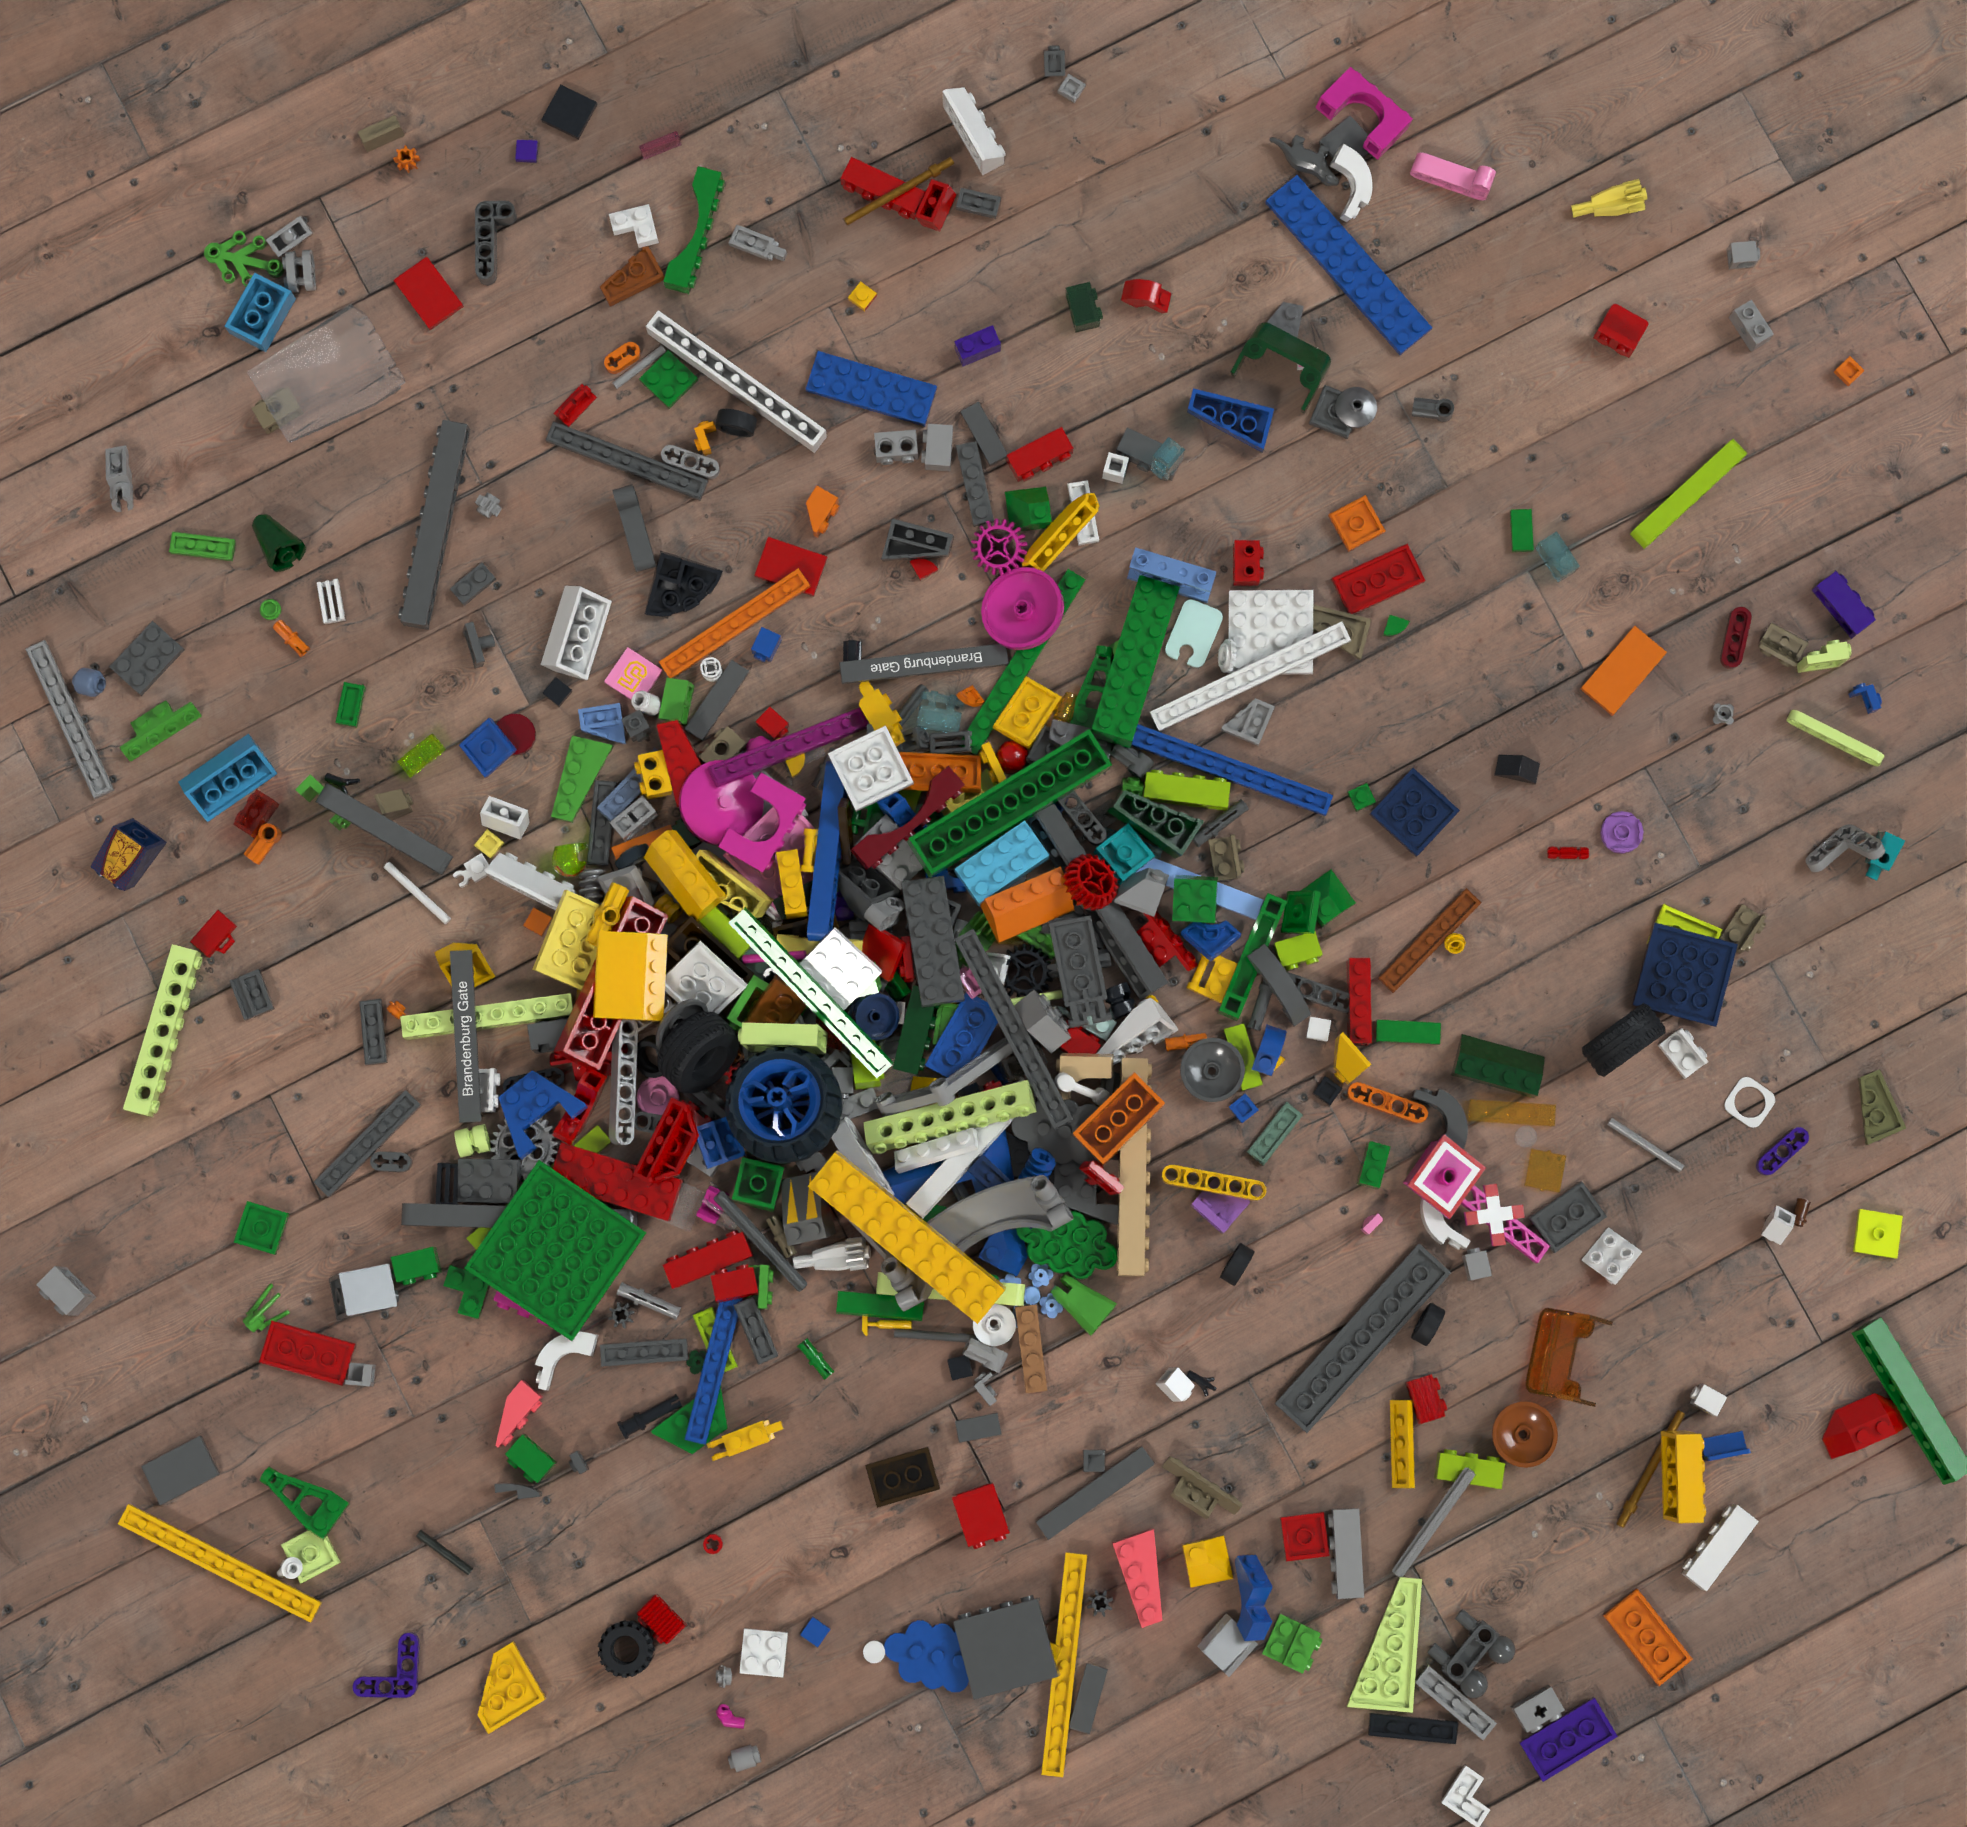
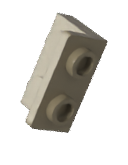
[1208,834,1244,882]
[1719,904,1766,954]

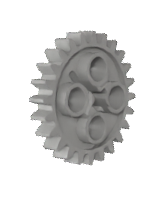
[490,1117,560,1180]

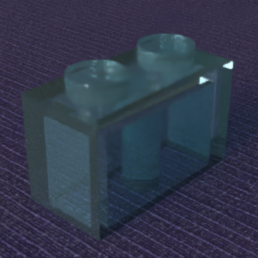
[1151,437,1185,480]
[1535,531,1580,583]

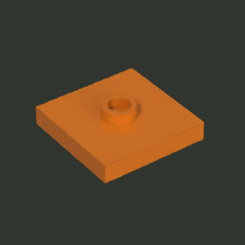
[1328,495,1386,552]

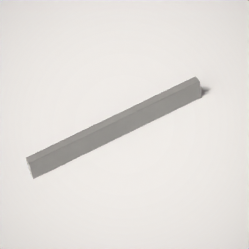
[25,640,114,799]

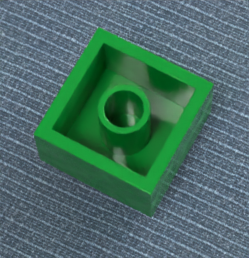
[1172,875,1218,923]
[732,1157,784,1212]

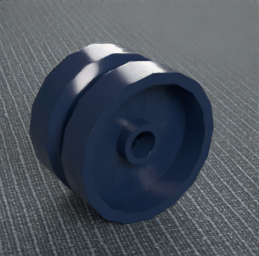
[845,993,900,1040]

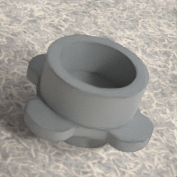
[1712,704,1734,725]
[716,1665,732,1688]

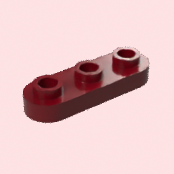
[1720,607,1752,669]

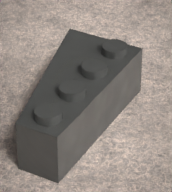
[527,1017,569,1054]

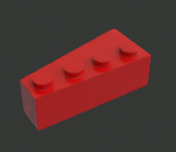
[657,718,702,807]

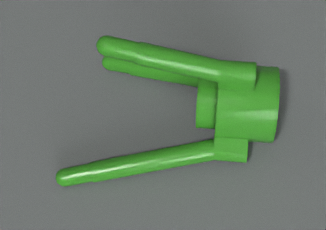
[243,1284,290,1332]

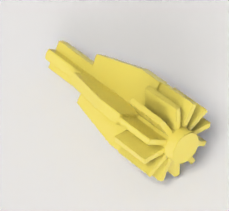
[1571,179,1647,218]

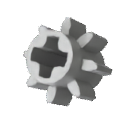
[475,492,502,519]

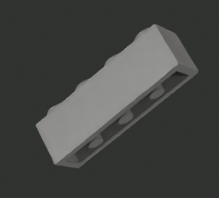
[1327,1508,1364,1599]

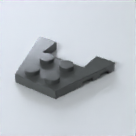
[1054,1150,1120,1225]

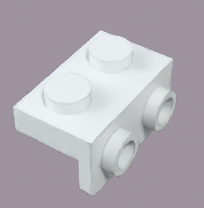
[479,1068,500,1112]

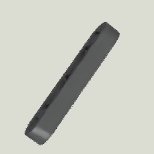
[1057,791,1107,846]
[1287,972,1349,1013]

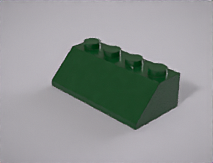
[1451,1034,1545,1098]

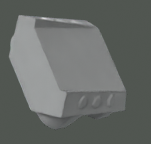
[597,865,654,906]
[1197,1613,1258,1677]

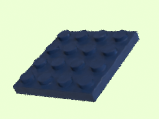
[1632,922,1738,1027]

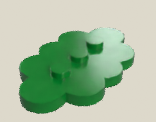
[1015,1211,1117,1279]

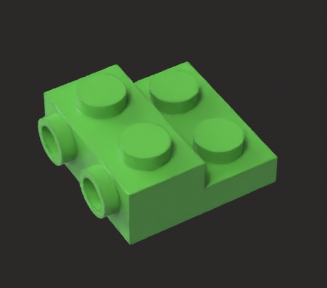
[1261,1613,1323,1674]

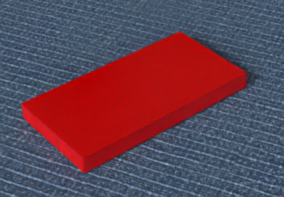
[1331,544,1426,615]
[259,1320,356,1386]

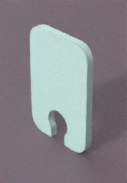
[1165,599,1223,668]

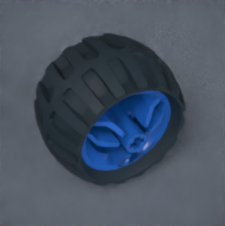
[725,1046,843,1164]

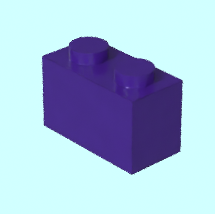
[954,325,1001,367]

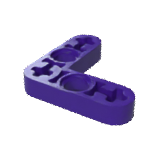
[353,1632,420,1698]

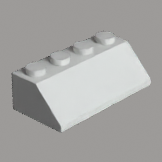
[943,87,1006,176]
[541,586,612,680]
[485,852,577,911]

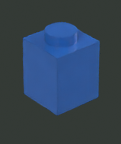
[751,627,782,662]

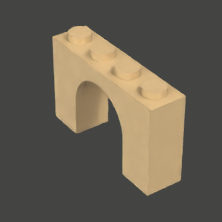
[1056,1053,1114,1100]

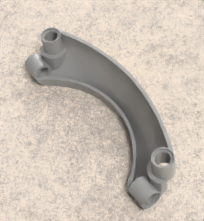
[881,1175,1073,1311]

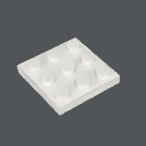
[828,726,914,812]
[799,927,882,1010]
[665,941,748,1014]

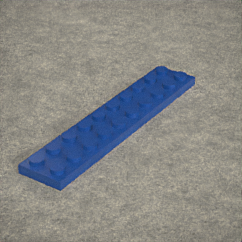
[1265,175,1432,355]

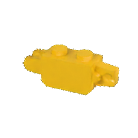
[859,681,905,747]
[707,1420,784,1461]

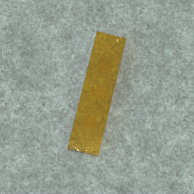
[1468,1099,1556,1127]

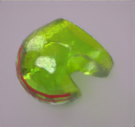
[552,842,588,878]

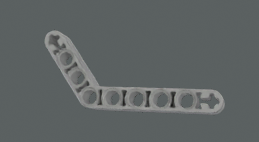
[609,991,678,1145]

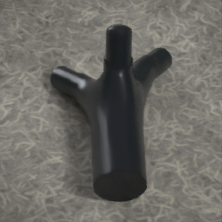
[324,773,360,794]
[1186,1370,1217,1396]

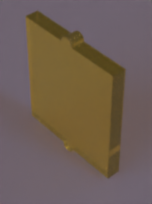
[1524,1149,1566,1193]

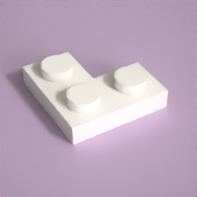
[609,204,659,248]
[1441,1765,1490,1827]

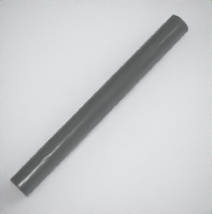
[894,1329,980,1342]

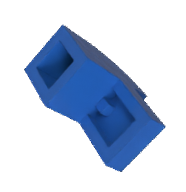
[1252,1024,1287,1076]

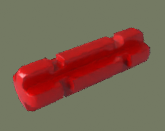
[1547,847,1589,859]

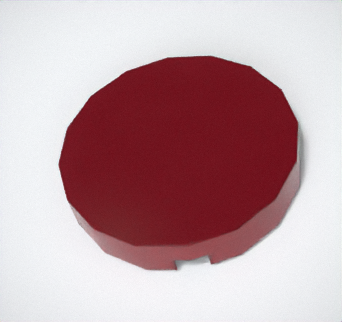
[497,714,536,756]

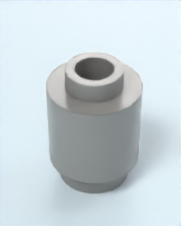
[728,1744,761,1772]

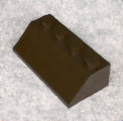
[667,915,754,983]

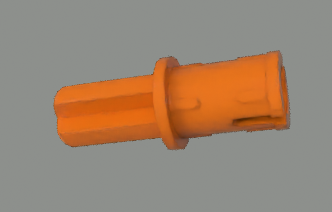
[273,620,310,657]
[1165,1033,1207,1052]

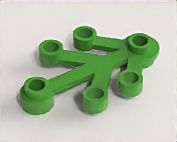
[204,231,284,287]

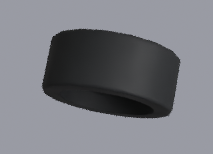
[715,408,757,437]
[637,1035,662,1078]
[1220,1243,1255,1286]
[1411,1303,1446,1346]

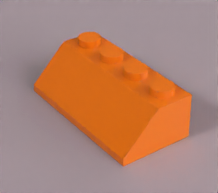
[980,866,1074,943]

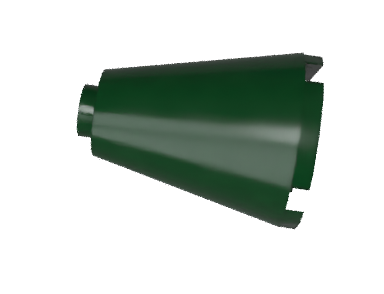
[252,514,306,572]

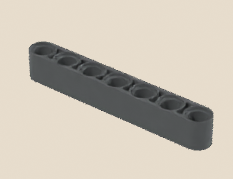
[315,783,453,875]

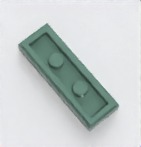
[1247,1102,1303,1166]

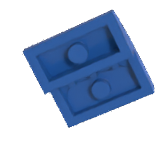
[696,1117,746,1169]

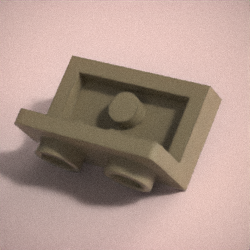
[1758,622,1809,667]

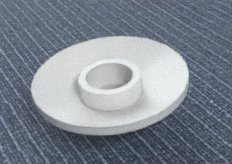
[973,1304,1016,1346]

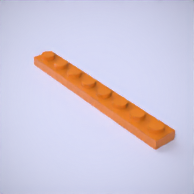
[659,568,811,679]

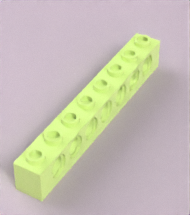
[123,944,202,1117]
[400,993,575,1040]
[863,1080,1037,1154]

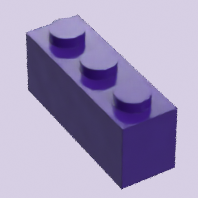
[1812,571,1876,639]

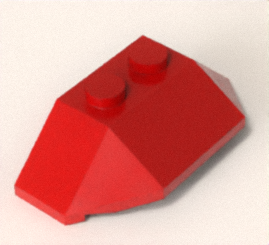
[633,1097,699,1184]
[1822,1393,1908,1459]

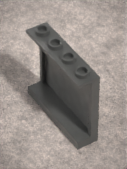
[953,1595,1060,1700]

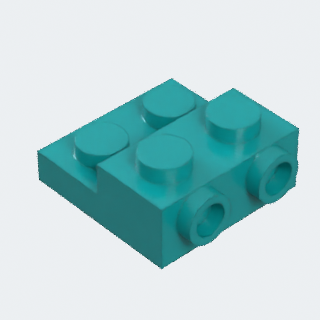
[1093,823,1155,885]

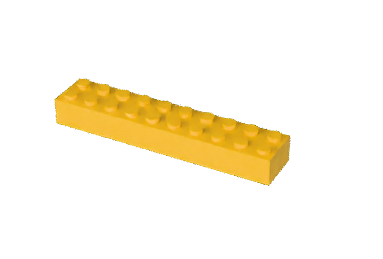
[808,1150,1006,1324]

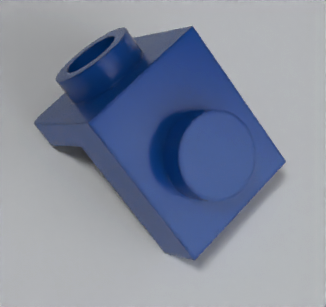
[1848,683,1882,714]

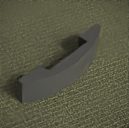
[1247,944,1311,1027]

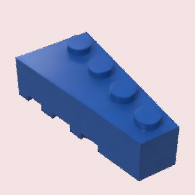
[1187,388,1274,453]

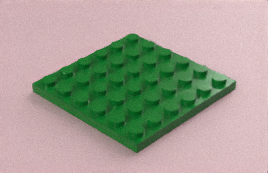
[464,1160,646,1341]

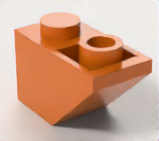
[806,485,840,538]

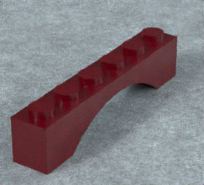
[850,765,965,870]

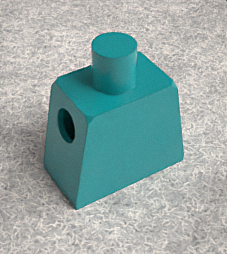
[1865,831,1905,881]

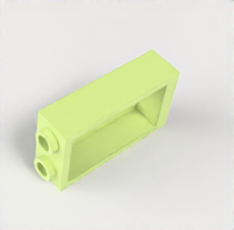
[738,1022,828,1054]

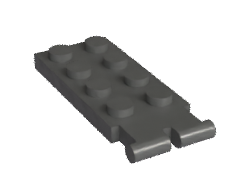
[1048,915,1112,1028]

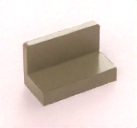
[358,115,405,152]

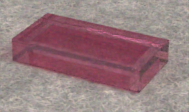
[639,131,682,160]

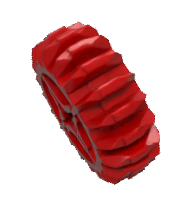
[1062,853,1119,911]

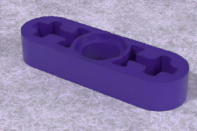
[1756,1127,1809,1175]

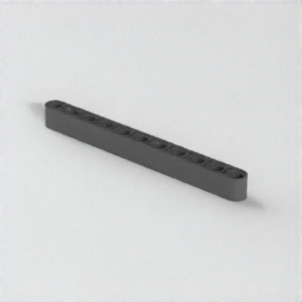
[401,1203,638,1228]

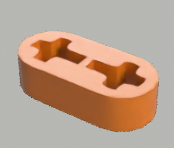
[604,342,641,374]

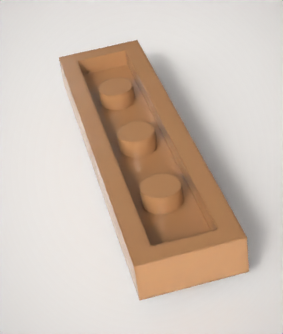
[1015,1304,1047,1393]

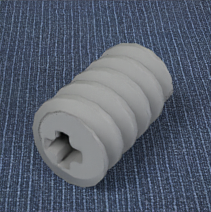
[579,869,605,905]

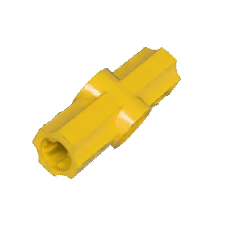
[585,882,629,947]

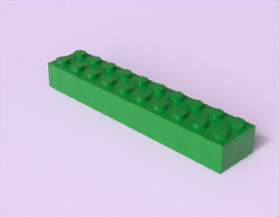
[907,729,1112,878]

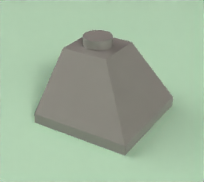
[1114,868,1169,917]

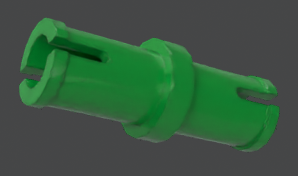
[797,1338,835,1380]

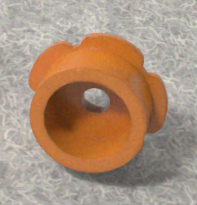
[386,1000,406,1020]

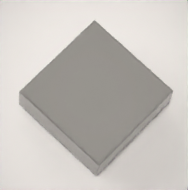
[1057,74,1086,103]

